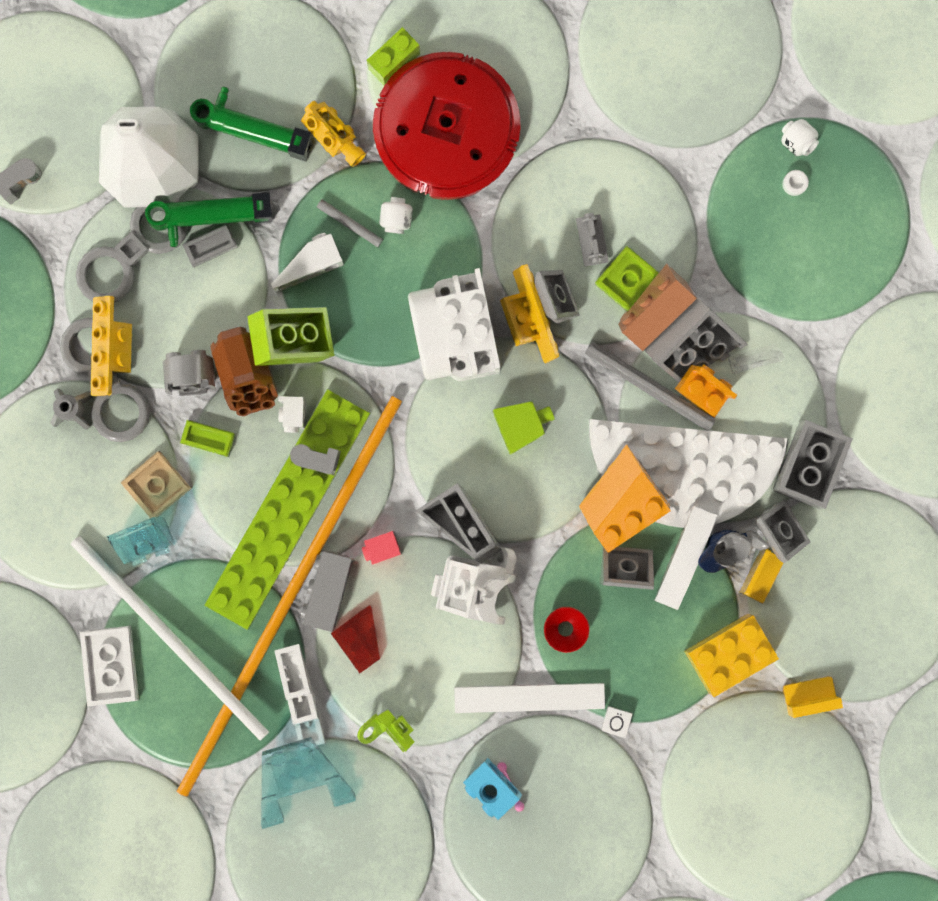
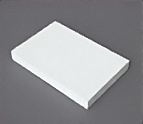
[80,626,139,707]

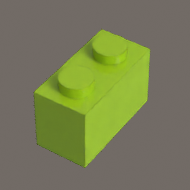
[366,27,420,85]

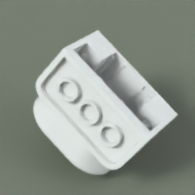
[408,268,500,381]

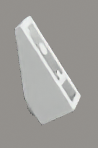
[271,233,344,293]

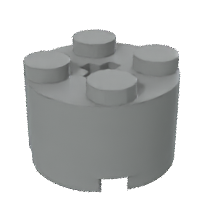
[163,350,216,396]

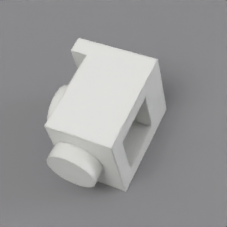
[278,396,306,433]

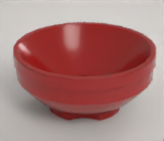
[544,607,589,653]

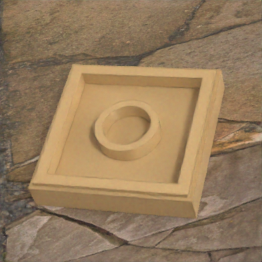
[121,451,192,521]

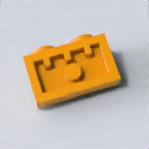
[675,365,737,418]

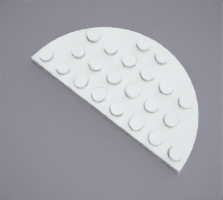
[589,419,787,528]

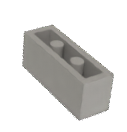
[301,551,353,632]

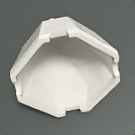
[99,107,199,208]

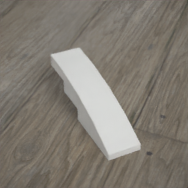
[654,506,717,610]
[275,644,326,750]

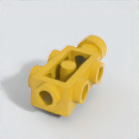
[301,101,366,167]

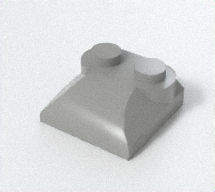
[535,270,580,324]
[757,500,811,563]

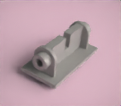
[576,213,609,267]

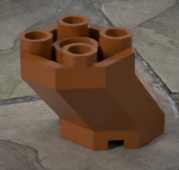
[210,327,278,416]

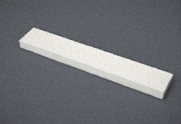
[454,683,605,713]

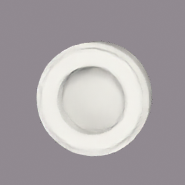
[782,170,809,196]

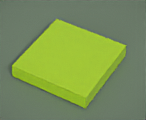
[595,246,659,311]

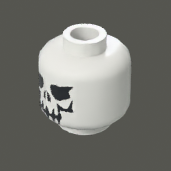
[781,119,819,156]

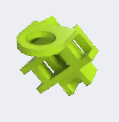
[357,710,415,752]

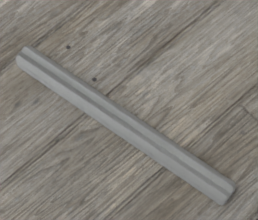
[585,342,715,431]

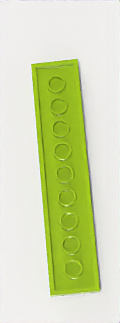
[204,389,370,630]

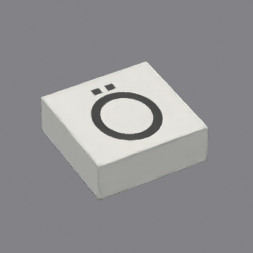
[601,706,632,738]

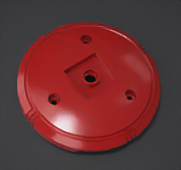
[373,52,520,200]

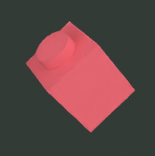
[362,531,402,565]

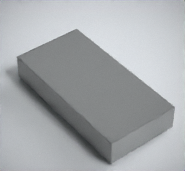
[182,224,238,268]

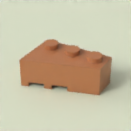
[618,264,697,351]

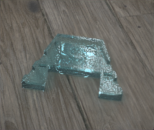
[261,737,356,829]

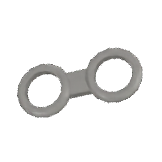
[76,207,188,303]
[60,317,150,442]

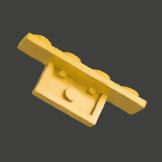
[500,264,559,363]
[91,296,132,396]

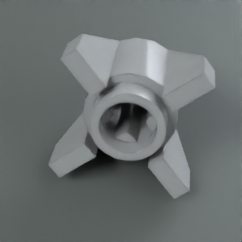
[50,388,93,430]

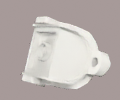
[431,547,517,625]

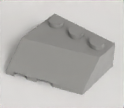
[644,295,748,382]

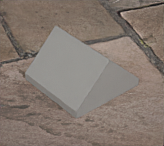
[600,547,654,590]

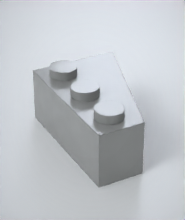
[416,483,502,564]

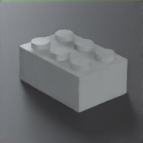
[773,420,853,509]

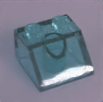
[107,517,175,567]

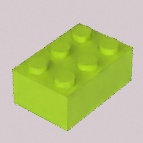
[247,307,335,366]

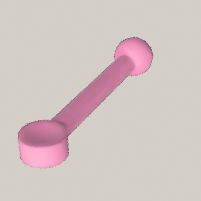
[497,762,524,812]

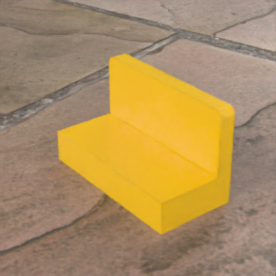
[739,549,783,604]
[783,676,843,718]

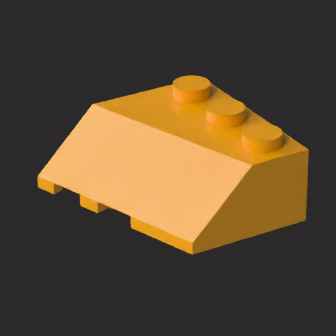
[579,444,671,552]

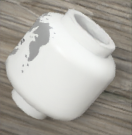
[379,197,413,234]

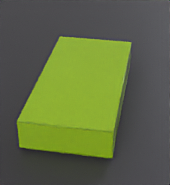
[180,420,235,457]

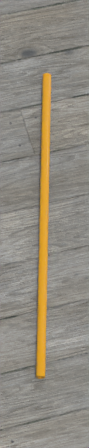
[177,396,402,797]

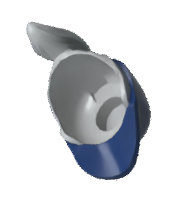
[698,530,770,573]

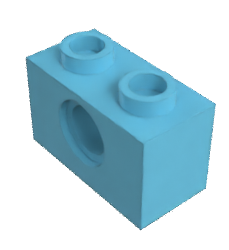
[463,758,522,820]

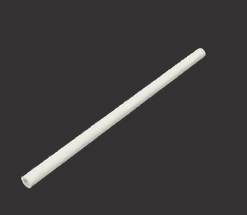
[71,536,269,741]

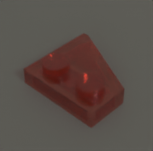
[331,605,380,674]

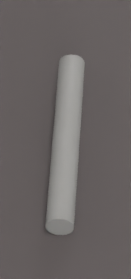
[317,199,383,247]

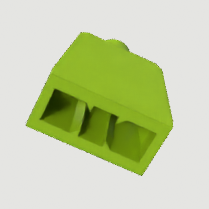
[492,401,555,455]

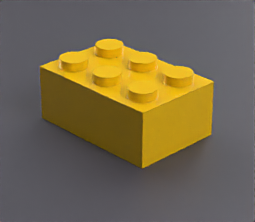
[684,614,779,697]

